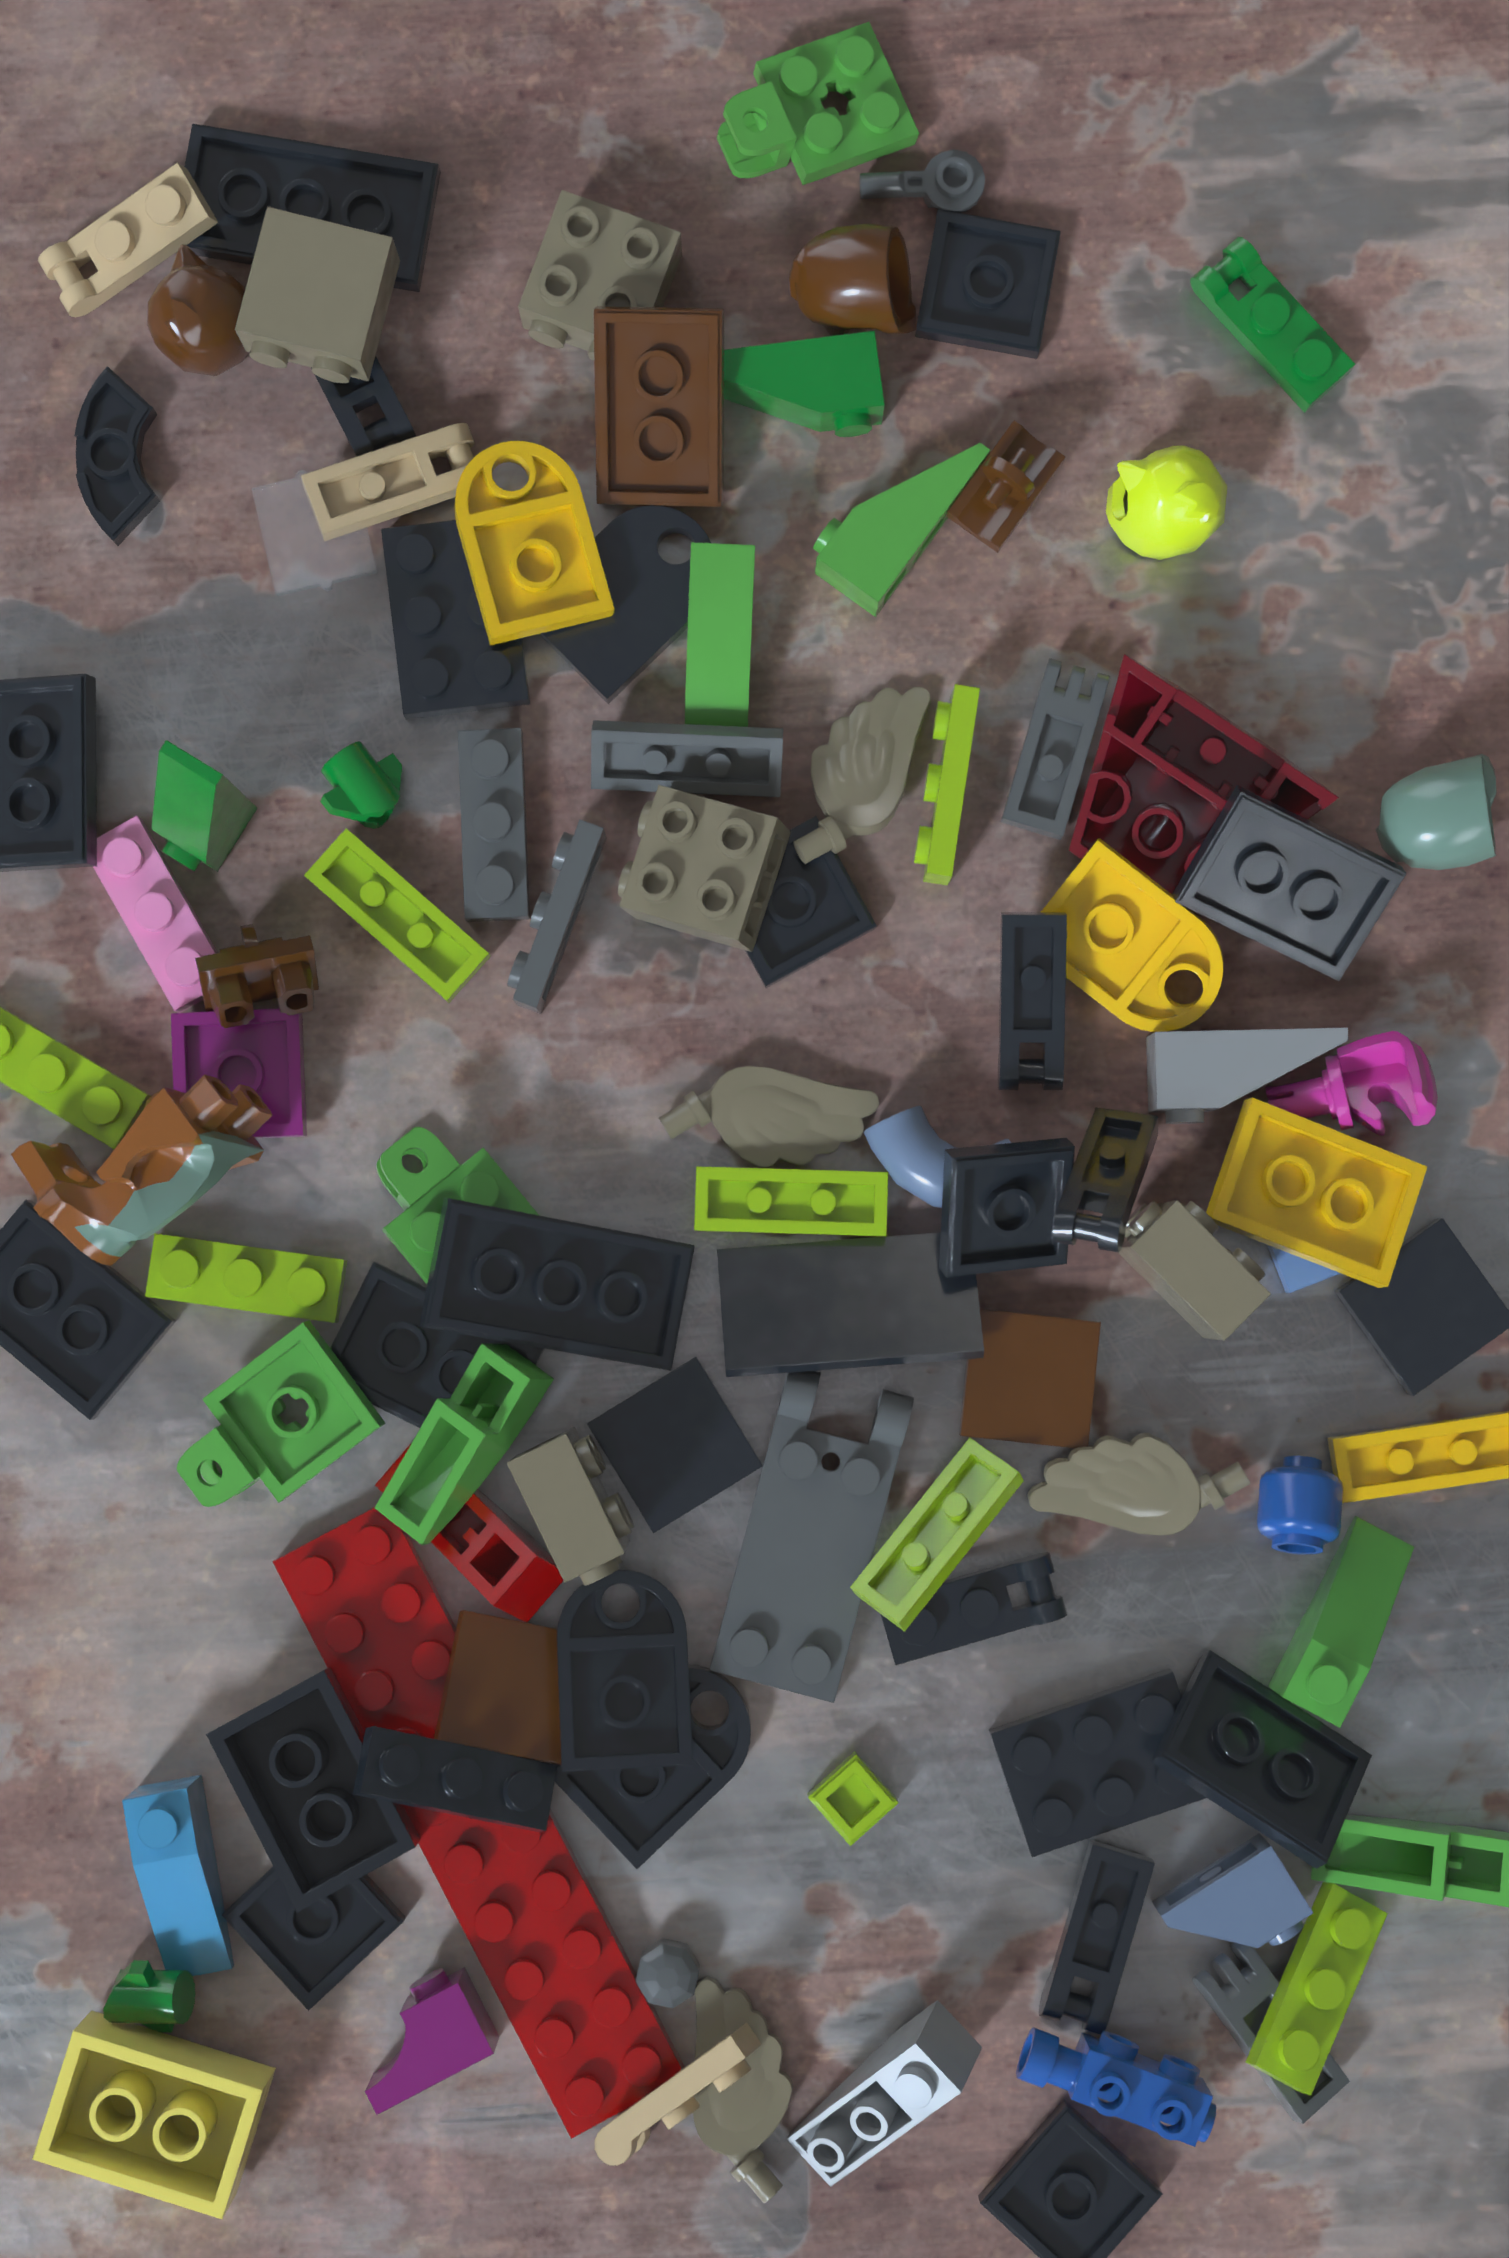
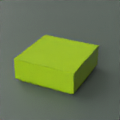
[807,1751,899,1846]

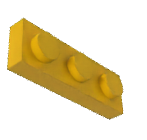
[1327,1411,1509,1503]

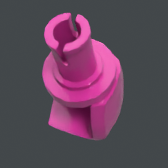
[1265,1031,1438,1136]

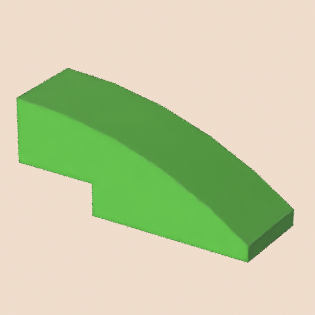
[685,542,755,727]
[375,1343,554,1545]
[1311,1814,1509,1907]

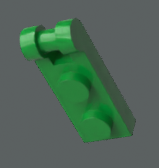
[1190,236,1356,413]

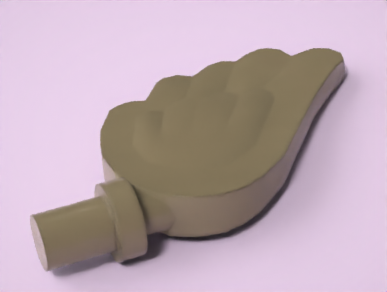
[793,687,931,864]
[659,1066,879,1168]
[1027,1433,1251,1536]
[693,1976,794,2203]

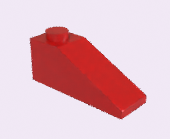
[375,1441,563,1623]

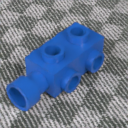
[1016,2027,1216,2147]

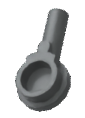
[860,150,985,213]

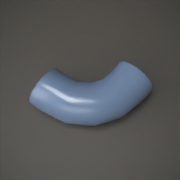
[864,1106,1011,1208]

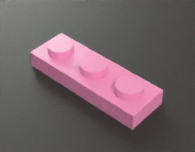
[93,816,218,1013]

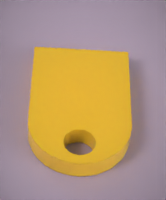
[454,441,614,646]
[1041,838,1224,1032]

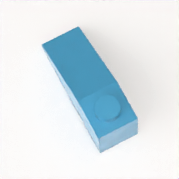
[122,1775,234,1976]

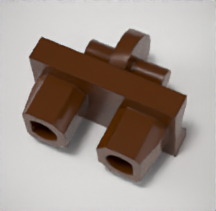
[946,420,1066,553]
[195,924,319,1029]

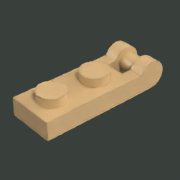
[38,162,218,317]
[301,423,475,542]
[595,2023,762,2166]

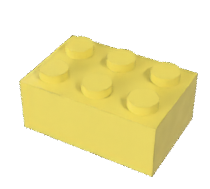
[32,2010,276,2219]

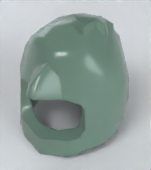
[1375,754,1497,870]

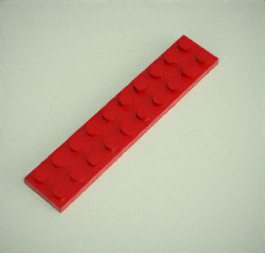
[272,1507,685,2139]

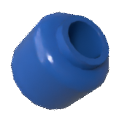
[1257,1456,1343,1554]

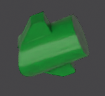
[320,741,402,829]
[103,1960,196,2033]

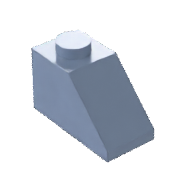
[1152,1833,1313,1948]

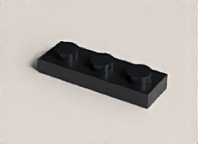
[353,1726,558,1832]

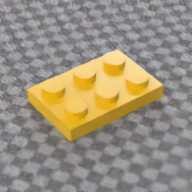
[1206,1097,1427,1288]

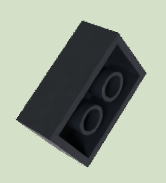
[206,1667,421,1913]

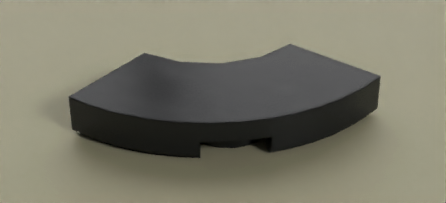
[74,366,160,546]

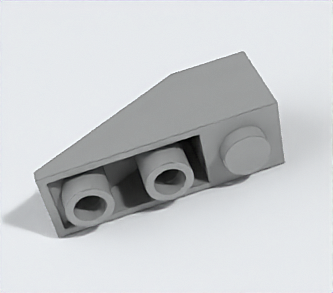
[786,2000,982,2187]

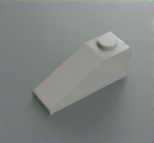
[1146,1028,1348,1124]

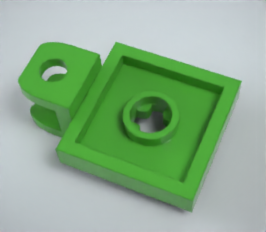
[717,22,919,185]
[376,1127,540,1284]
[177,1320,386,1507]

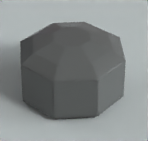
[636,1938,700,2008]

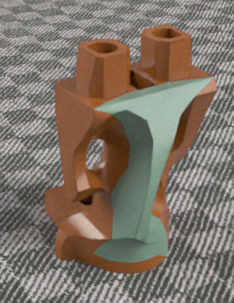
[11,1074,272,1266]

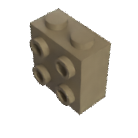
[518,190,682,361]
[235,207,400,383]
[618,785,791,952]
[1119,1200,1271,1341]
[507,1427,635,1586]

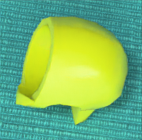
[1106,446,1228,560]

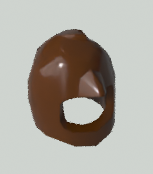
[789,223,917,336]
[147,244,249,376]

